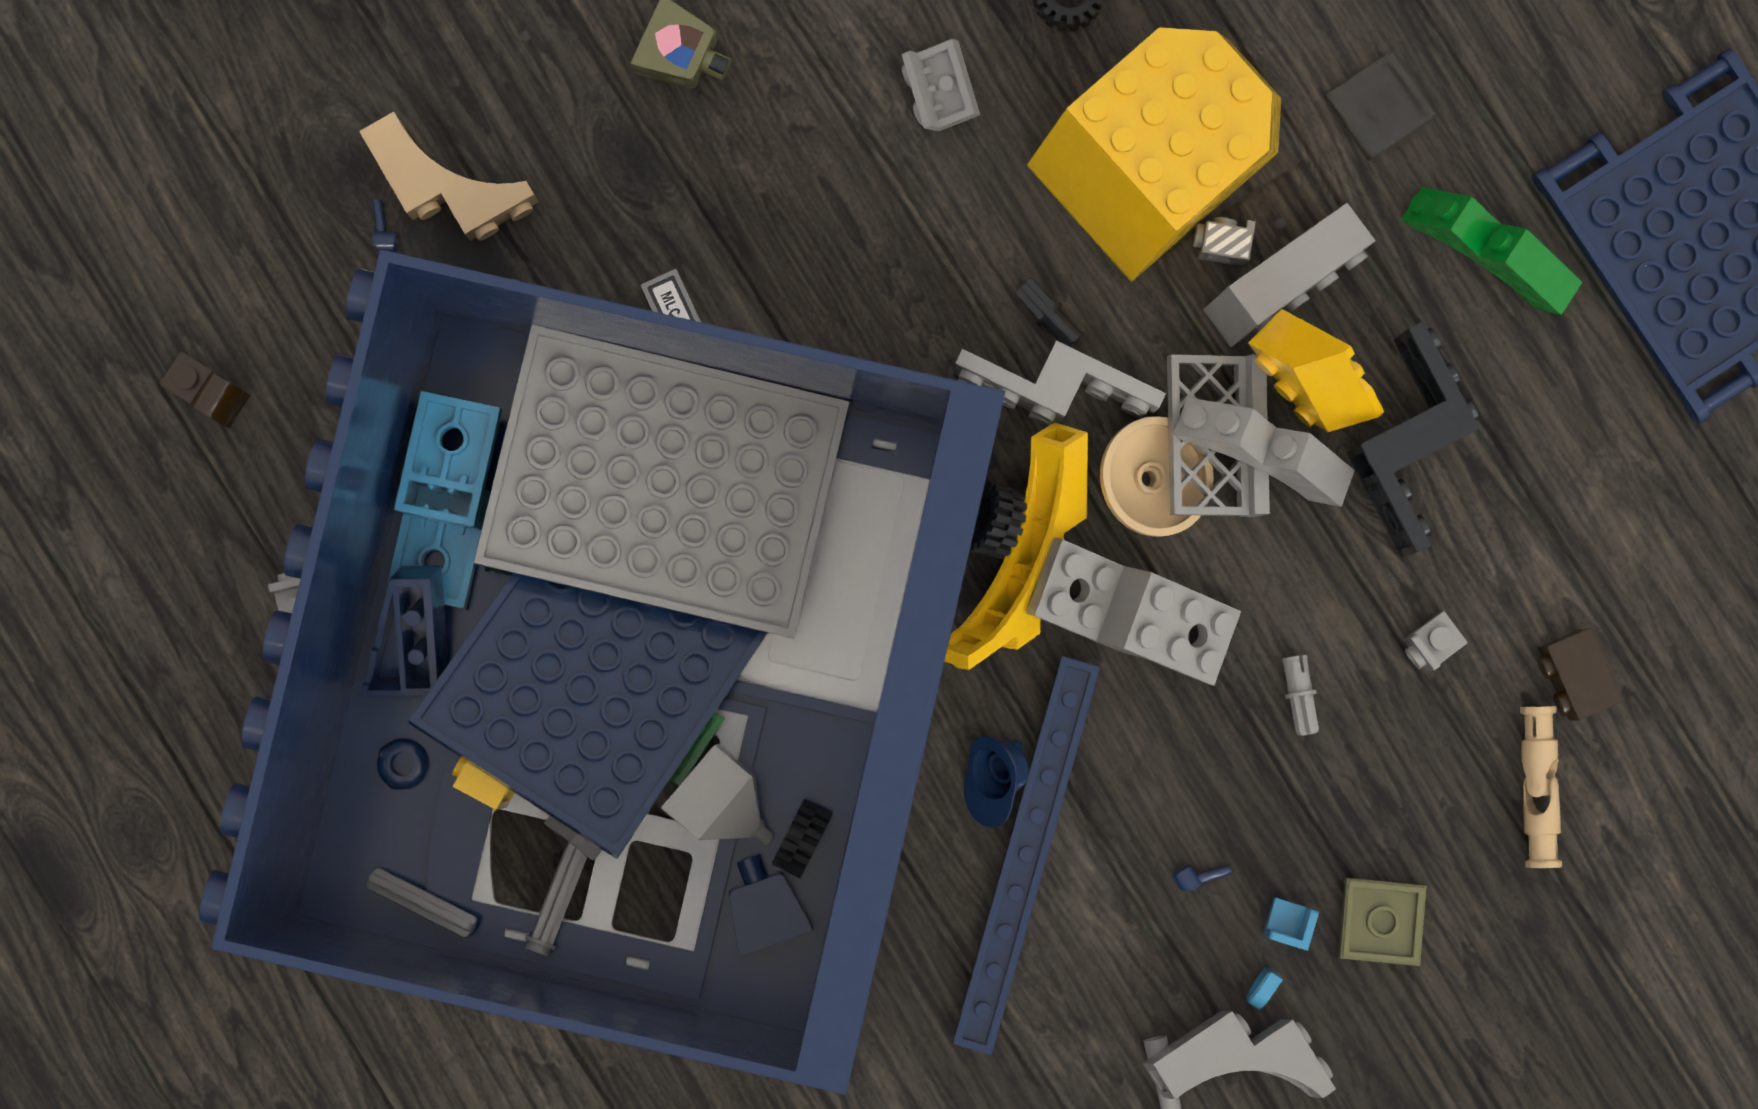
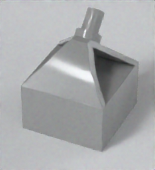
[661,744,773,845]

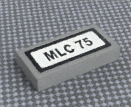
[640,269,701,322]

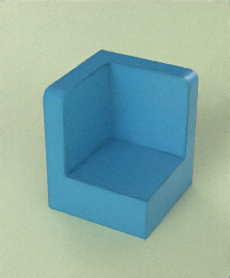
[1262,897,1319,951]

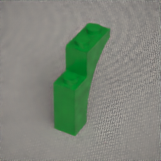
[1401,187,1582,315]

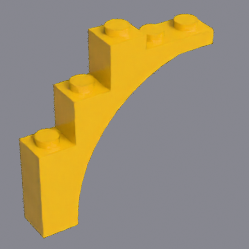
[945,422,1088,670]

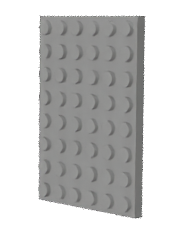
[474,324,849,639]

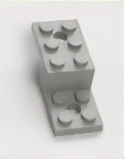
[953,341,1166,426]
[1026,538,1241,686]

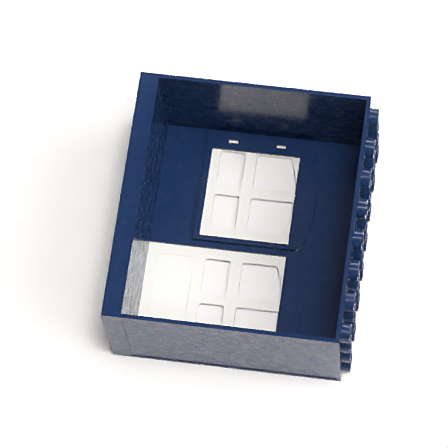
[199,249,1005,1095]

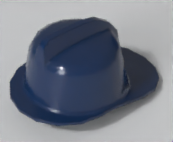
[964,736,1029,828]

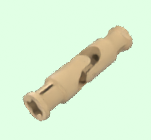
[1520,706,1562,868]

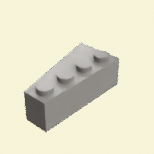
[1203,203,1376,347]

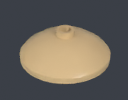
[1100,417,1214,537]

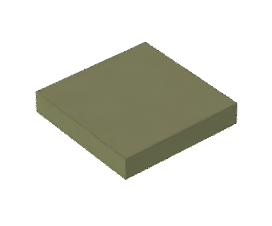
[1338,877,1427,966]

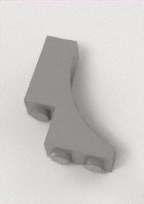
[1174,397,1355,507]
[1143,1011,1336,1099]

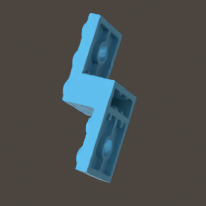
[385,391,502,609]

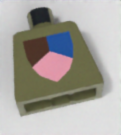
[631,0,732,88]

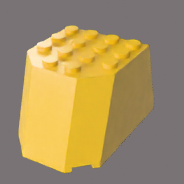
[1027,28,1281,282]

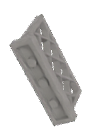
[1167,354,1270,517]

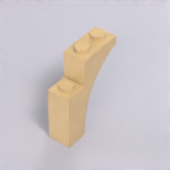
[359,112,539,241]

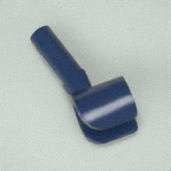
[372,199,398,253]
[1172,865,1232,891]

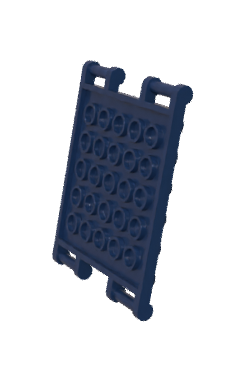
[1532,48,1758,424]

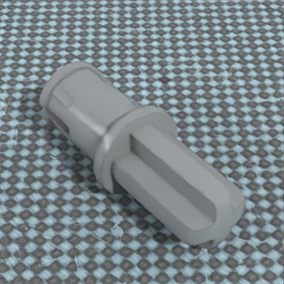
[1282,655,1319,736]

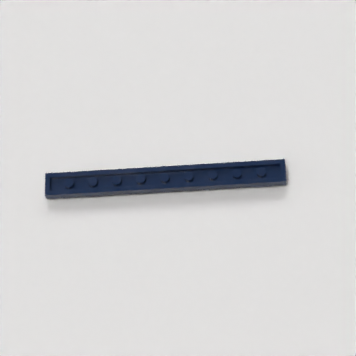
[952,656,1100,1055]

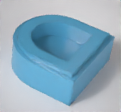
[1246,965,1283,1010]

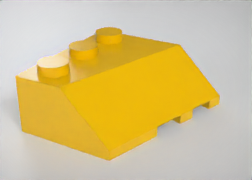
[1248,309,1384,432]

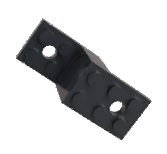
[1346,321,1480,557]

